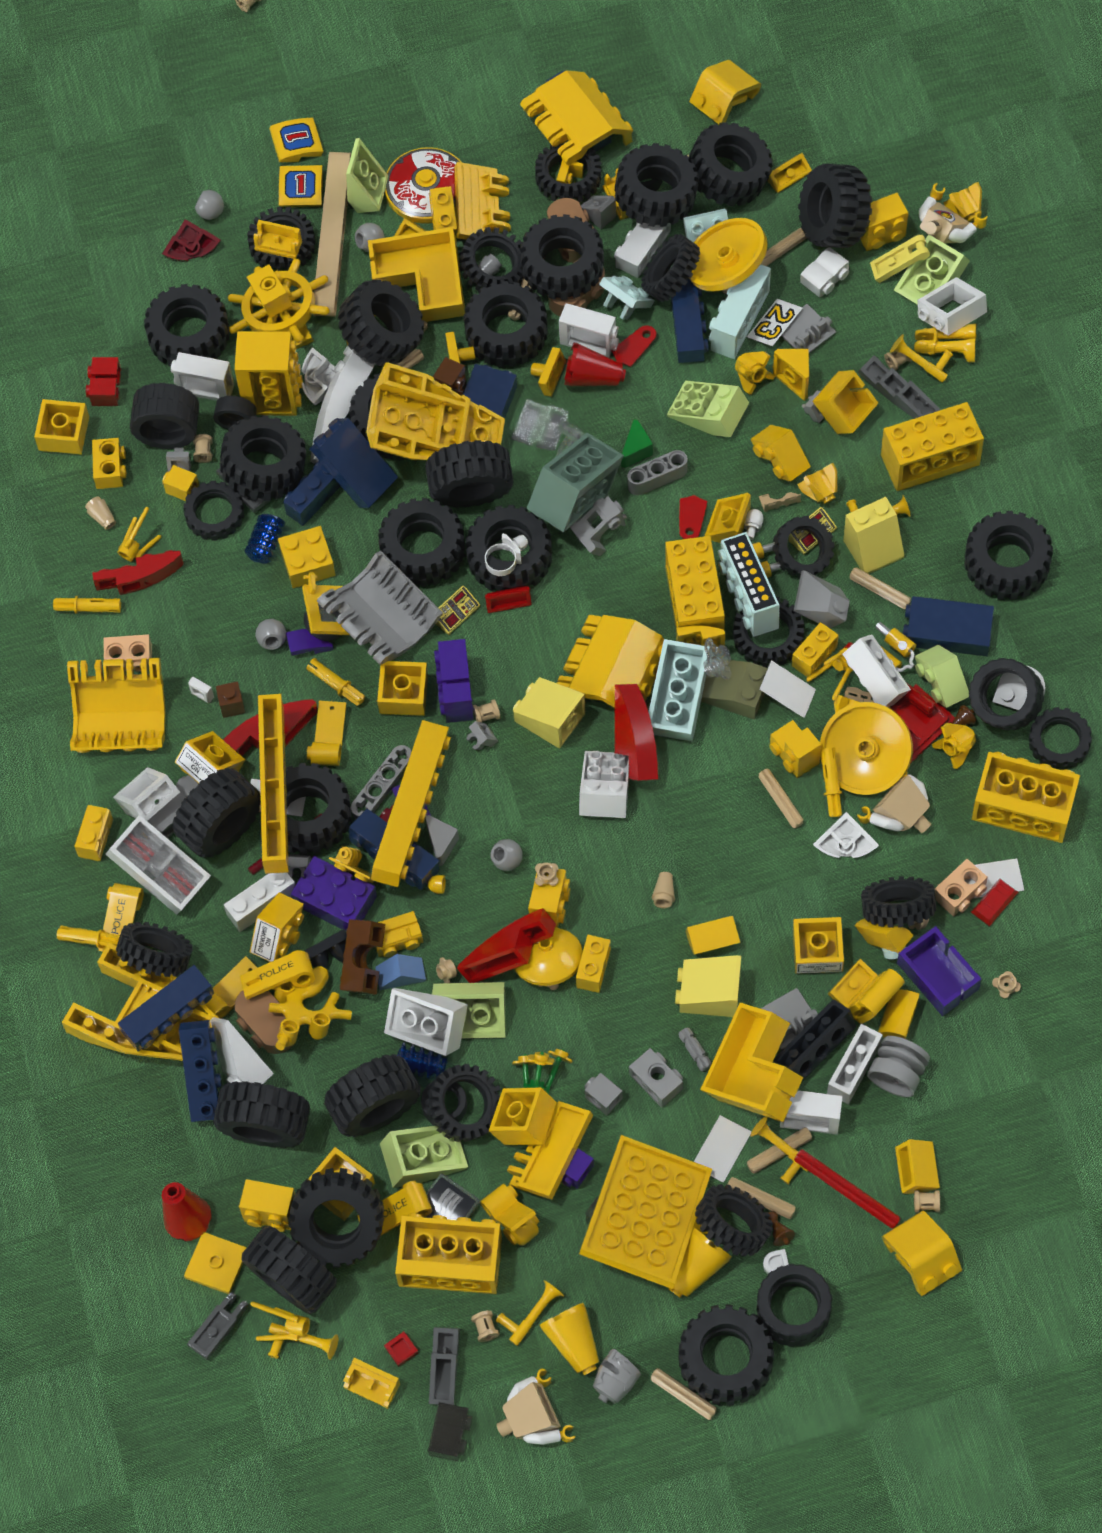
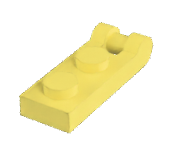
[870,235,930,283]

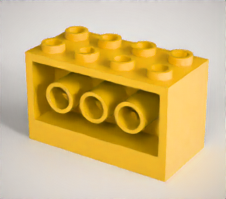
[234,331,303,416]
[881,402,984,491]
[665,536,725,630]
[971,752,1080,843]
[395,1213,502,1294]

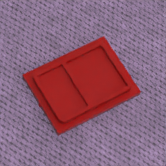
[890,684,954,764]

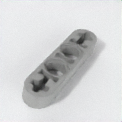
[351,745,411,819]

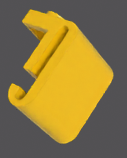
[689,60,761,124]
[828,959,905,1024]
[882,1211,962,1296]

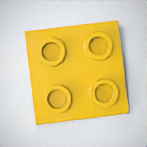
[329,847,374,883]

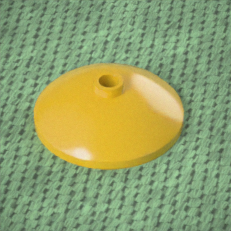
[514,928,583,986]

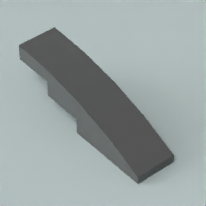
[858,356,941,419]

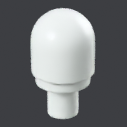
[744,509,764,540]

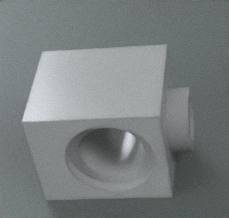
[584,1073,623,1116]

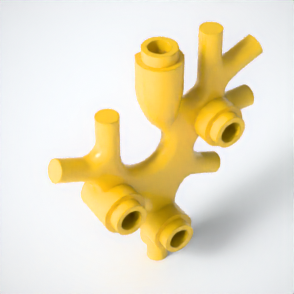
[268,966,352,1050]

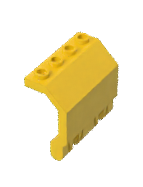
[520,70,633,165]
[556,615,664,708]
[67,658,165,753]

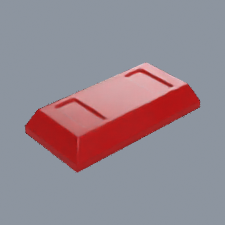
[485,586,532,613]
[971,878,1018,927]

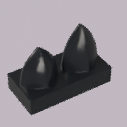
[304,929,347,969]

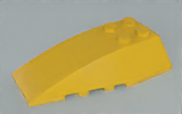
[366,362,505,460]

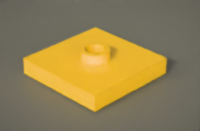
[184,1233,247,1294]

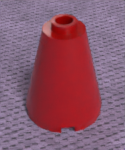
[564,342,626,386]
[162,1182,212,1241]

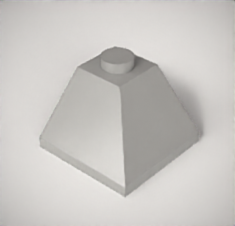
[794,570,850,628]

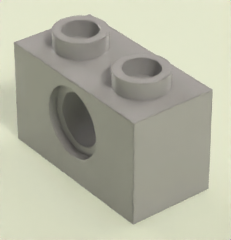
[629,1048,683,1108]

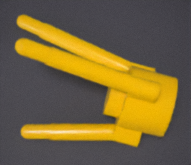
[117,507,161,562]
[806,648,853,700]
[250,1301,310,1341]

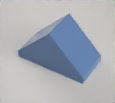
[375,954,426,990]

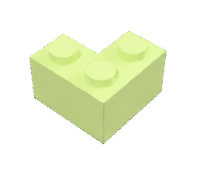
[914,645,969,708]

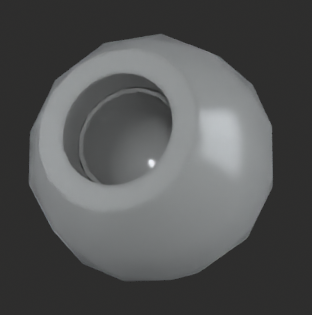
[194,190,224,220]
[355,223,385,252]
[255,619,287,650]
[491,839,523,871]

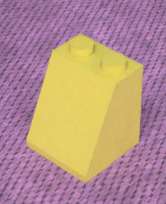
[843,497,905,574]
[513,677,585,749]
[675,955,741,1017]

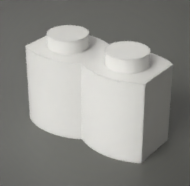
[800,247,849,298]

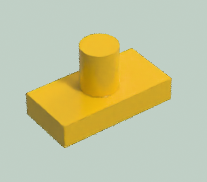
[445,332,475,363]
[531,347,566,397]

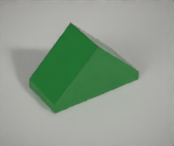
[621,419,653,468]

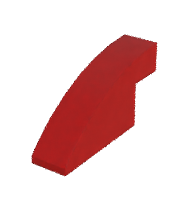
[615,684,658,781]
[223,699,318,756]
[457,908,556,983]

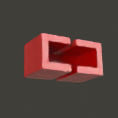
[86,357,121,406]

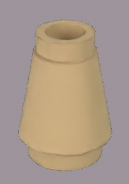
[85,496,116,530]
[652,872,675,908]

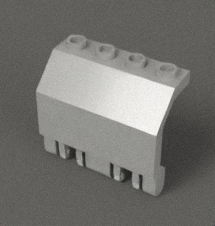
[317,551,443,665]

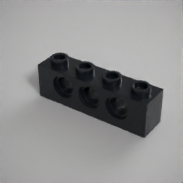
[772,999,856,1083]

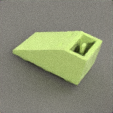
[667,381,749,437]

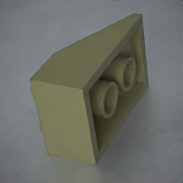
[701,658,768,720]

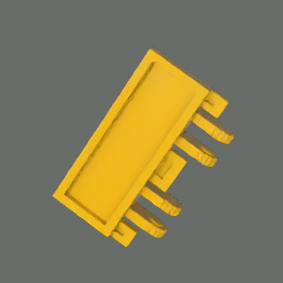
[454,162,511,240]
[507,1101,593,1200]

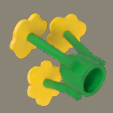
[512,1049,573,1094]

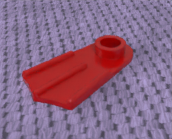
[611,325,656,367]
[679,495,707,539]

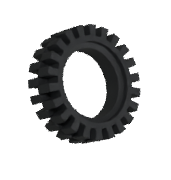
[535,140,601,202]
[247,206,315,271]
[459,227,523,291]
[641,234,700,302]
[733,596,804,668]
[861,876,936,928]
[116,922,193,977]
[425,1064,501,1142]
[695,1184,773,1257]

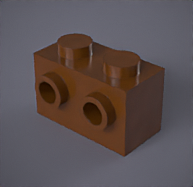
[433,357,467,396]

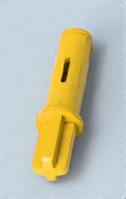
[53,596,121,614]
[306,658,365,706]
[821,748,842,817]
[57,925,120,948]

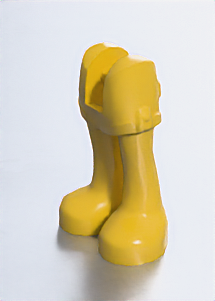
[914,324,976,363]

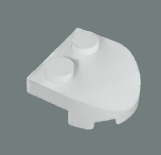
[992,666,1045,711]

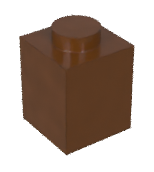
[216,681,245,718]

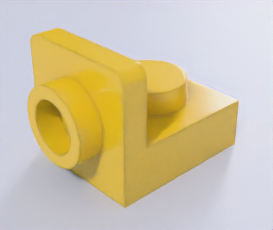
[556,160,583,184]

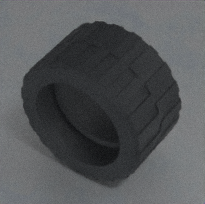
[130,383,200,449]
[969,658,1044,731]
[756,1264,832,1347]

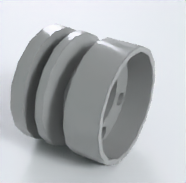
[867,1036,930,1097]

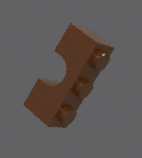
[340,919,386,995]

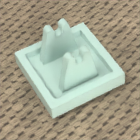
[683,209,728,242]
[599,276,655,320]

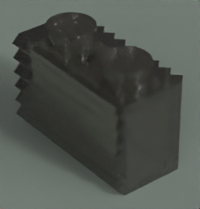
[428,1402,473,1462]

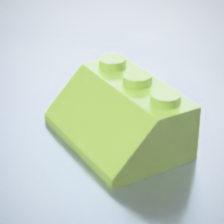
[432,982,505,1038]

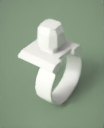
[485,533,528,576]

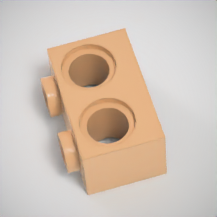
[104,634,152,672]
[935,859,988,917]

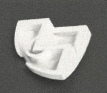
[301,348,336,405]
[813,812,879,858]

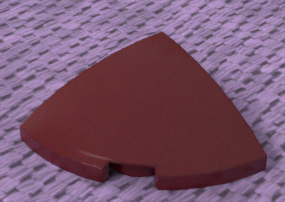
[162,219,221,261]

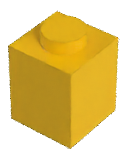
[162,465,199,501]

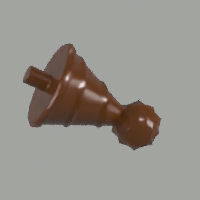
[947,705,976,725]
[768,1211,795,1246]

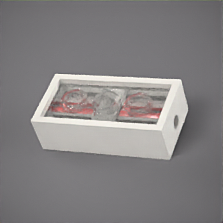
[106,815,211,915]

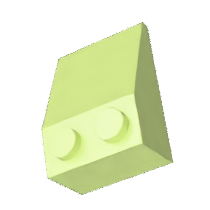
[346,138,389,213]
[894,234,970,305]
[380,1126,468,1188]

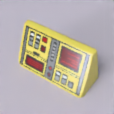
[789,507,837,555]
[436,586,480,635]

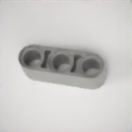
[627,450,688,495]

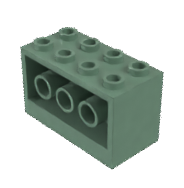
[527,433,624,532]

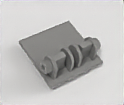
[781,304,836,353]
[760,988,818,1050]

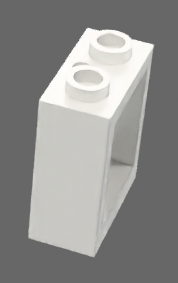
[917,277,987,336]
[559,303,619,358]
[171,352,234,401]
[113,767,180,821]
[780,1090,842,1135]

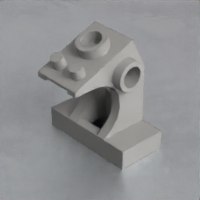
[570,496,627,556]

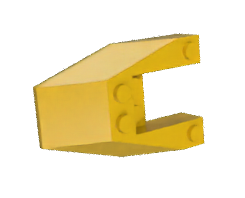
[62,943,218,1061]

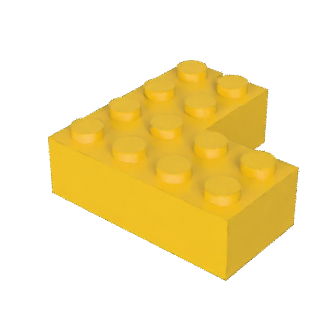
[368,227,465,322]
[700,1003,803,1122]

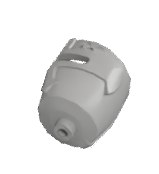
[593,1349,641,1404]

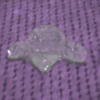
[703,637,732,680]

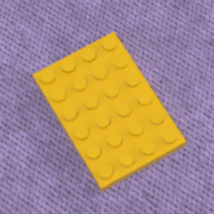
[579,1135,712,1289]

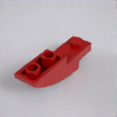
[92,550,184,595]

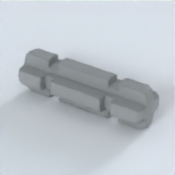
[679,1027,712,1071]

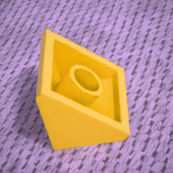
[773,349,809,401]
[704,493,751,543]

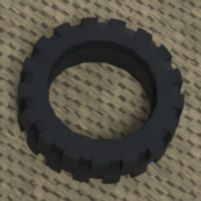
[183,481,244,541]
[772,516,835,578]
[1029,707,1092,770]

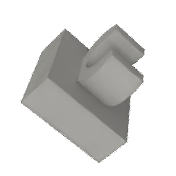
[802,390,824,423]
[166,448,191,472]
[466,721,498,750]
[288,853,311,877]

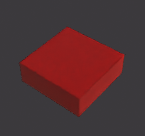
[384,1331,419,1367]

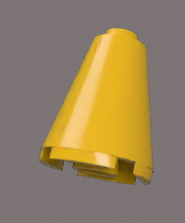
[669,1228,732,1298]
[540,1303,599,1375]

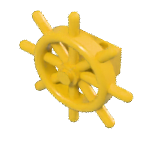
[228,259,330,343]

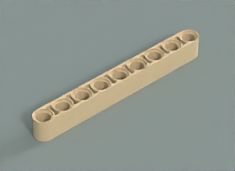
[313,152,351,317]

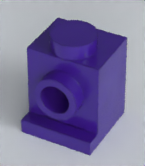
[561,1148,594,1189]

